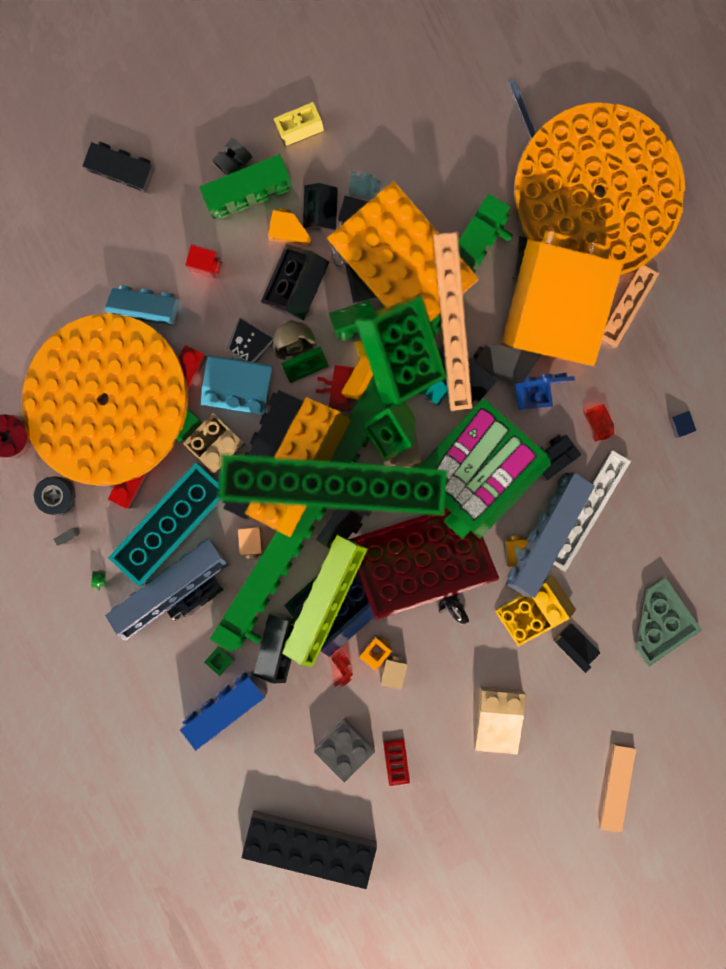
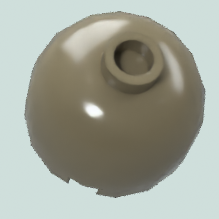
[273,320,317,360]

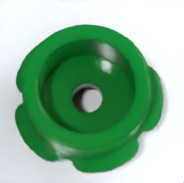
[91,570,106,591]

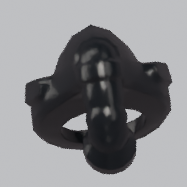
[438,594,469,625]

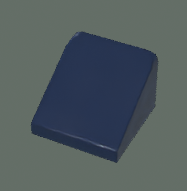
[669,411,696,438]

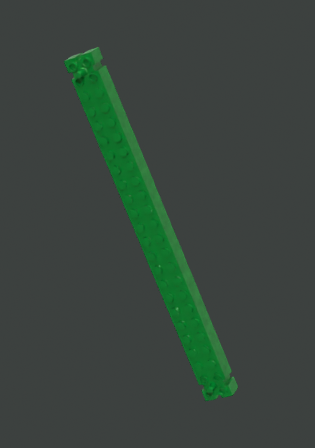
[210,193,513,652]

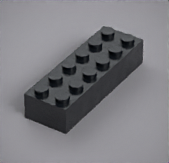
[222,390,303,520]
[241,810,377,889]

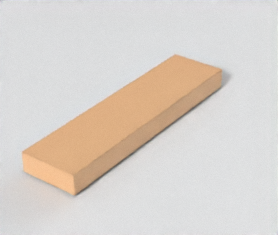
[602,265,659,348]
[600,744,636,833]

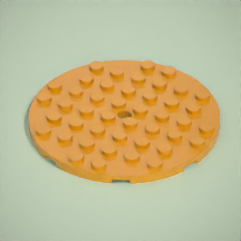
[514,102,685,275]
[22,313,188,486]

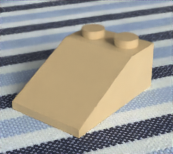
[475,687,526,754]

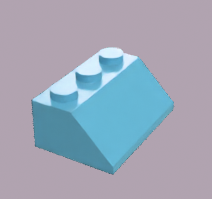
[105,285,179,326]
[201,355,273,415]

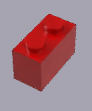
[185,244,223,279]

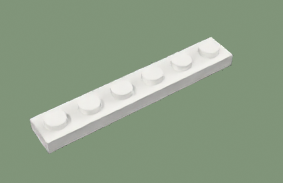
[553,450,631,572]

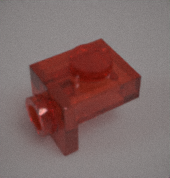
[584,404,614,442]
[331,651,353,687]

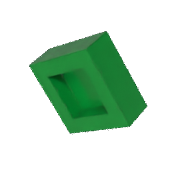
[204,646,235,676]

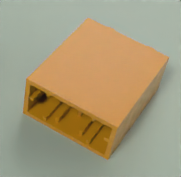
[501,231,623,366]

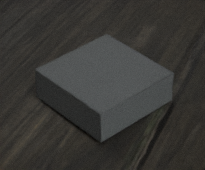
[53,528,80,546]

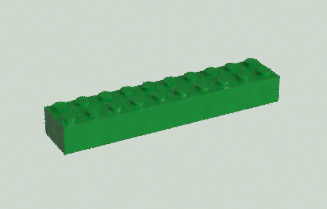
[217,454,447,515]

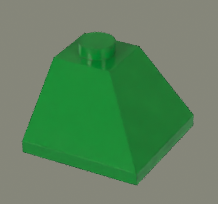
[361,401,415,463]

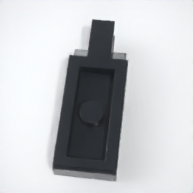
[167,576,224,622]

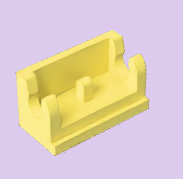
[274,102,324,147]

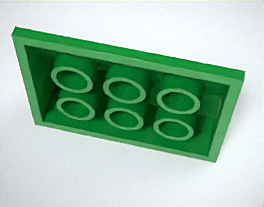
[356,296,446,404]

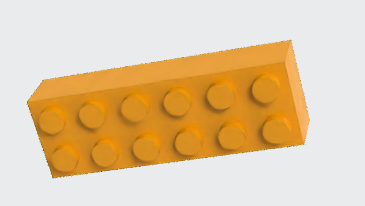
[245,397,351,537]

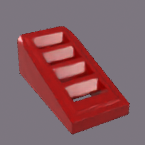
[383,738,410,786]

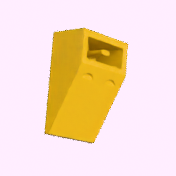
[495,574,576,646]

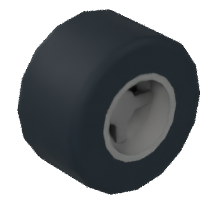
[33,476,76,515]

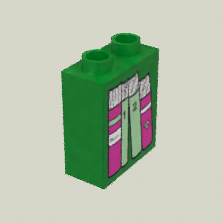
[417,398,551,539]

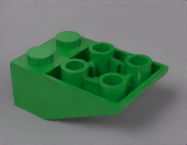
[329,300,374,342]

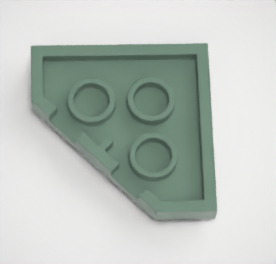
[636,577,702,667]

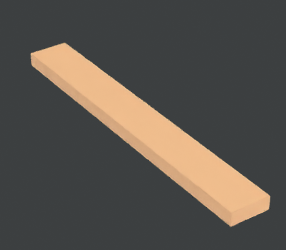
[433,232,472,411]

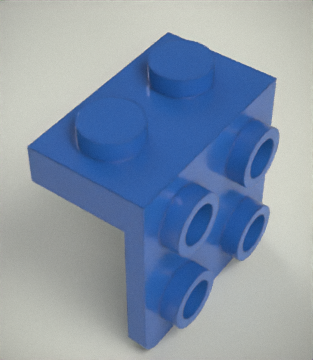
[515,373,575,410]

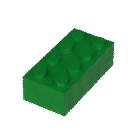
[199,154,292,220]

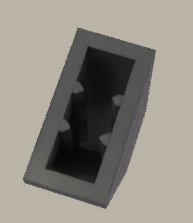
[473,344,542,391]

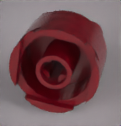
[0,414,32,458]

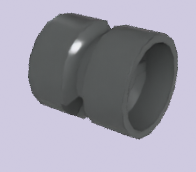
[212,138,253,175]

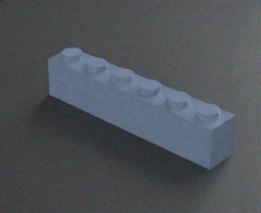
[506,472,595,598]
[105,539,229,641]

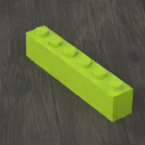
[282,535,368,667]

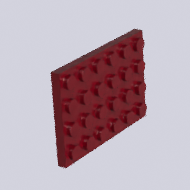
[350,508,499,620]

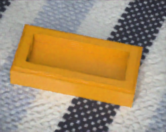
[341,356,373,400]

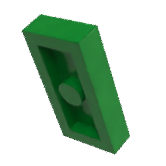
[281,346,329,383]

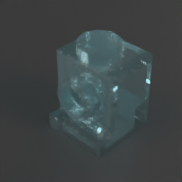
[349,170,381,199]

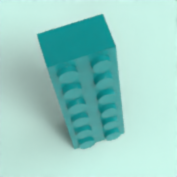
[108,462,222,587]

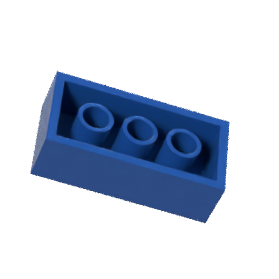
[180,671,268,751]

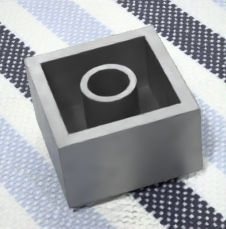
[314,718,375,783]

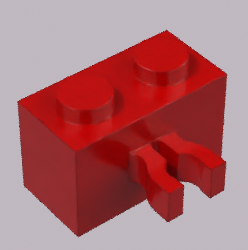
[315,365,355,412]

